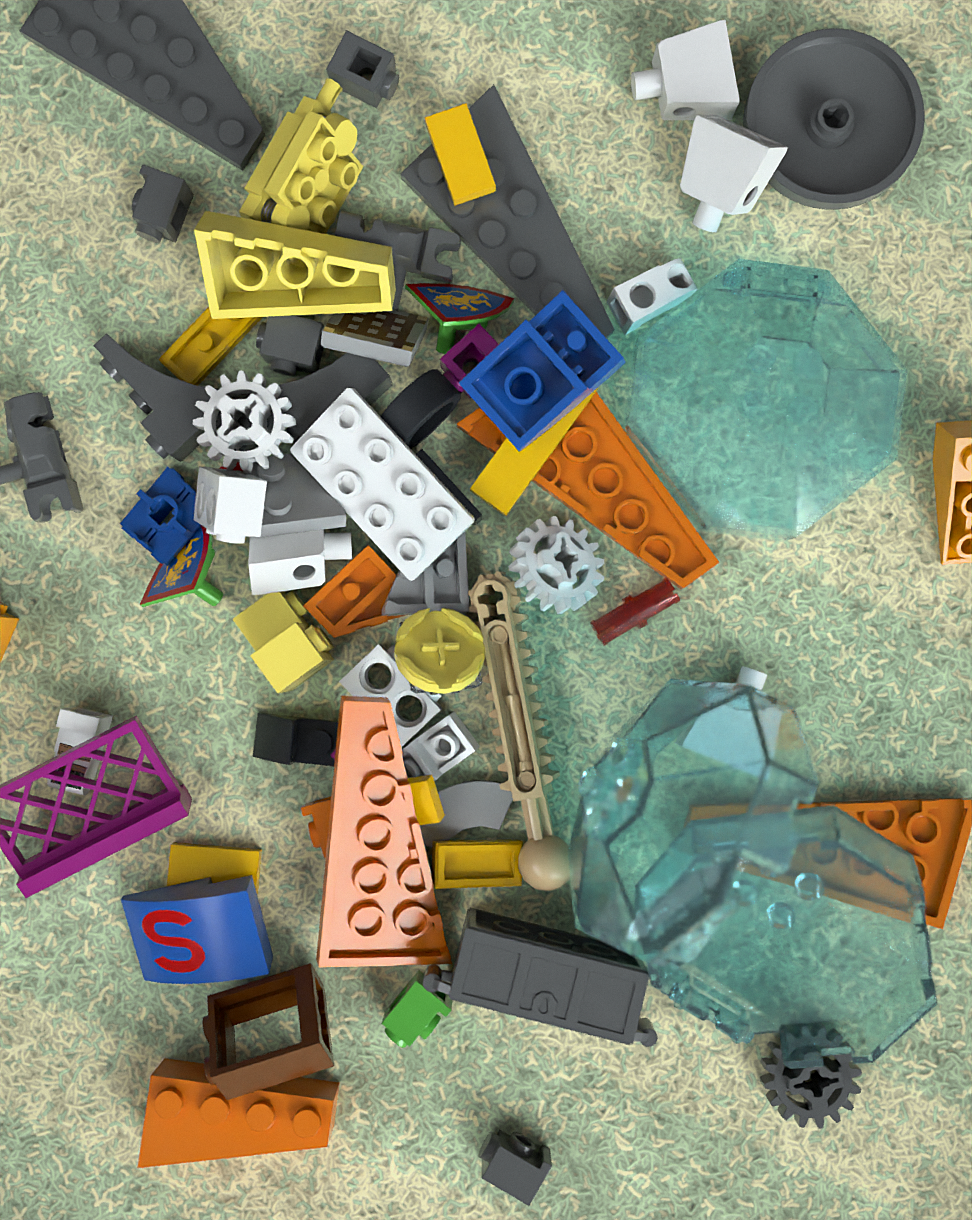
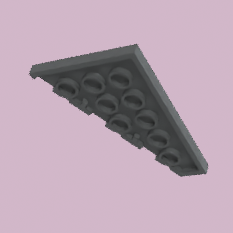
[19,0,265,171]

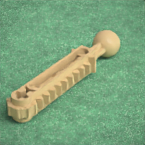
[468,571,574,891]

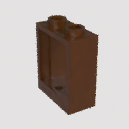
[202,963,334,1100]

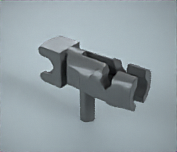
[335,211,461,311]
[0,392,84,523]

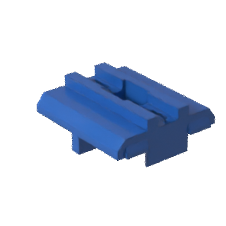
[120,467,201,566]

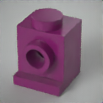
[440,323,499,399]

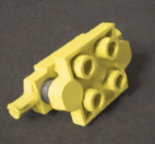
[239,78,363,234]

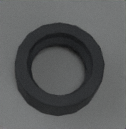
[380,369,461,449]

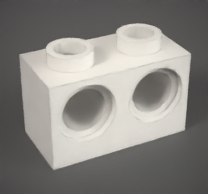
[193,466,267,543]
[339,644,442,747]

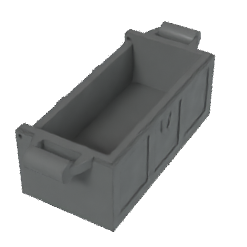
[423,907,658,1047]

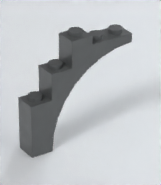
[93,333,393,462]

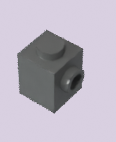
[256,315,324,376]

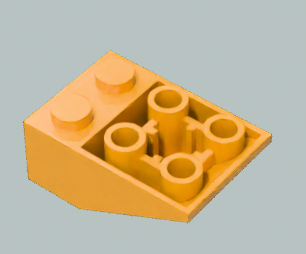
[932,420,972,565]

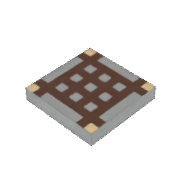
[321,310,429,367]

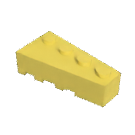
[194,211,396,319]

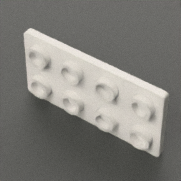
[290,388,475,581]

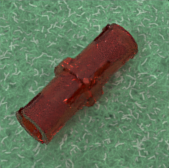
[590,578,680,646]

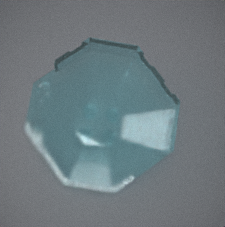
[623,259,907,542]
[568,679,818,967]
[637,805,937,1069]

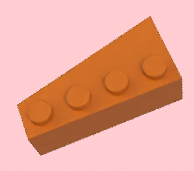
[137,1058,340,1168]

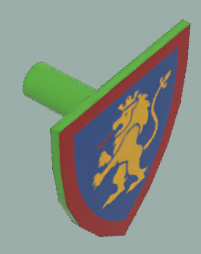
[405,283,515,354]
[140,525,223,607]

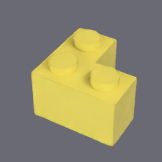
[233,590,334,693]

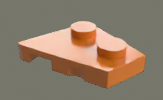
[303,544,405,638]

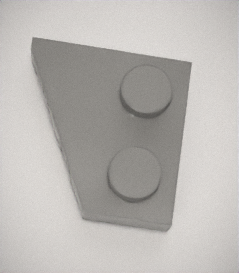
[249,454,346,538]
[382,531,469,616]

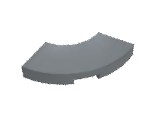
[420,780,513,848]

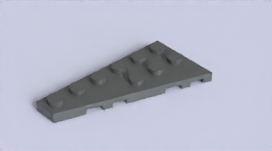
[400,84,614,338]

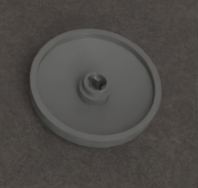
[743,28,925,210]

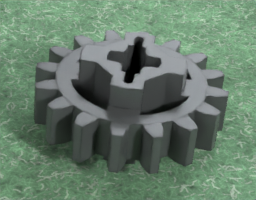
[760,1023,862,1129]

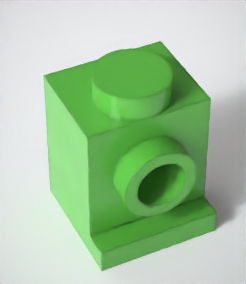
[382,970,453,1048]

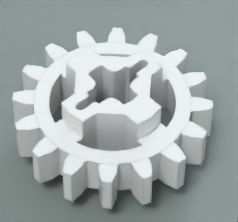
[193,371,296,473]
[508,516,605,614]

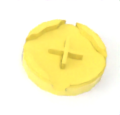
[394,608,485,694]

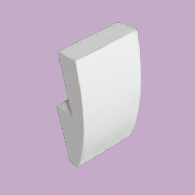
[402,711,480,781]

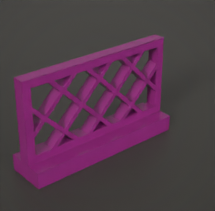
[0,715,192,898]

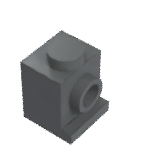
[326,30,399,108]
[132,164,194,243]
[478,1129,552,1206]

